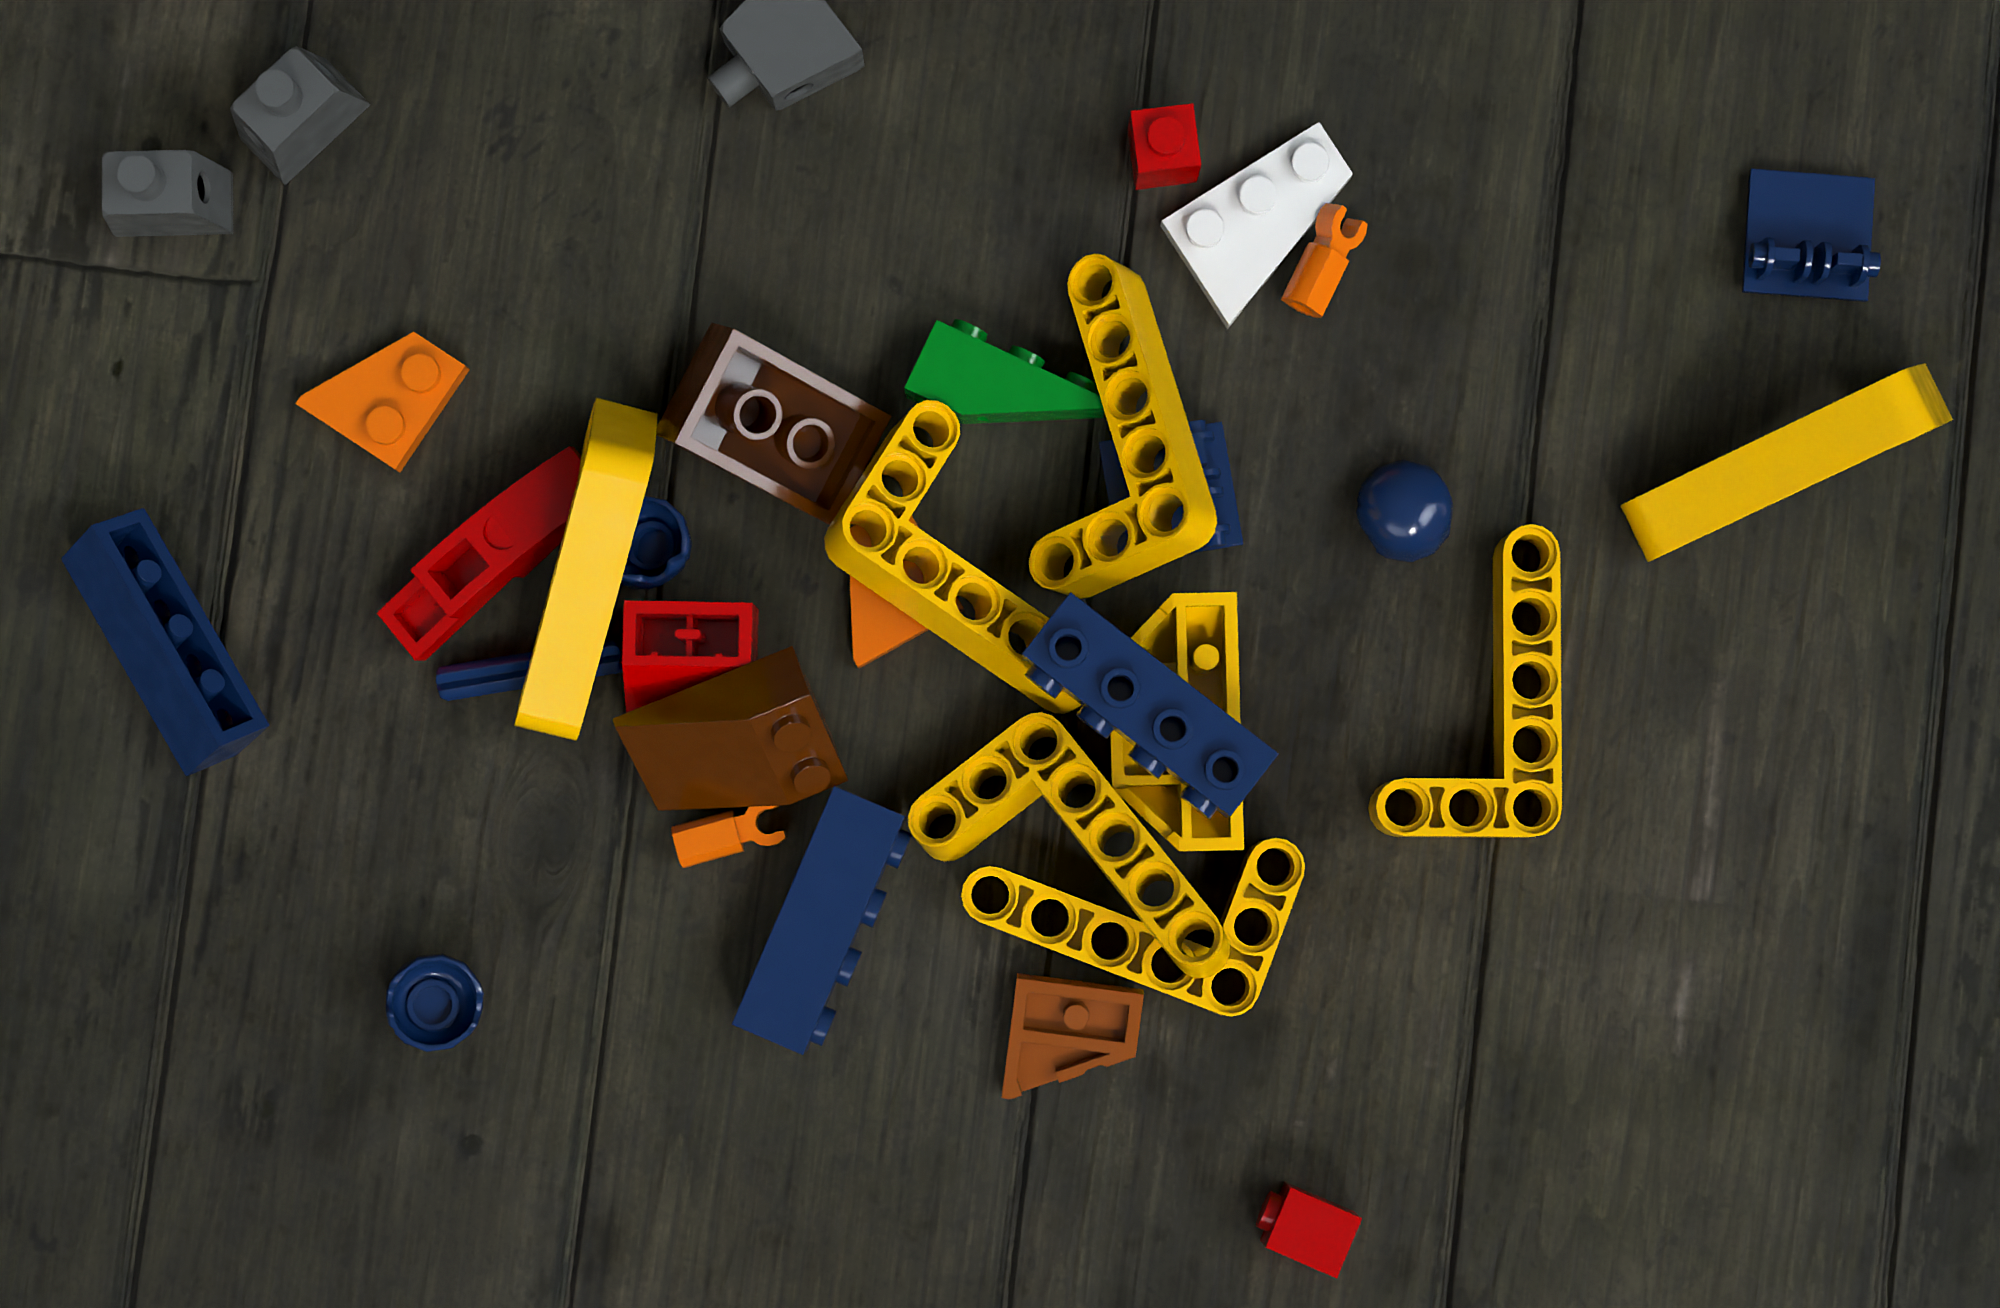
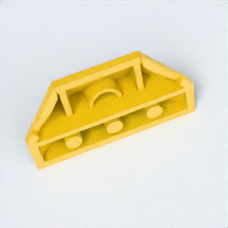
[1110,592,1244,851]

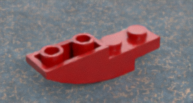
[377,446,581,661]

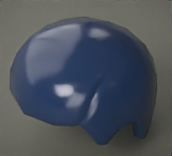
[1356,460,1453,562]
[620,496,692,590]
[385,953,484,1052]

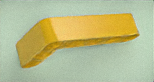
[1029,253,1217,599]
[1620,363,1953,562]
[514,397,658,741]
[824,400,1081,714]
[1368,524,1562,838]
[908,712,1230,978]
[961,838,1305,1017]

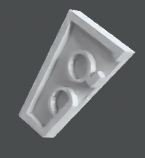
[1160,122,1353,329]

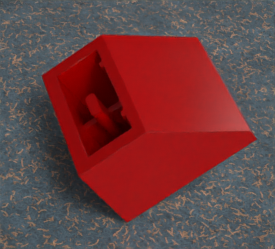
[622,600,759,713]

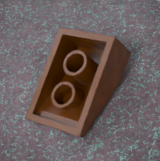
[656,322,892,525]
[613,646,849,811]

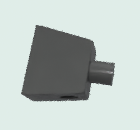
[707,0,865,111]
[230,46,370,185]
[102,150,233,237]

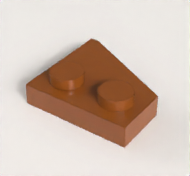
[1001,973,1144,1099]

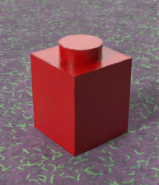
[1127,103,1201,190]
[1256,1181,1362,1279]

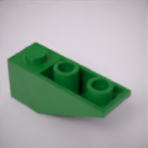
[904,319,1105,424]

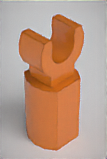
[1281,203,1368,318]
[671,805,787,868]

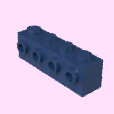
[61,508,270,776]
[1022,592,1279,819]
[732,786,912,1055]

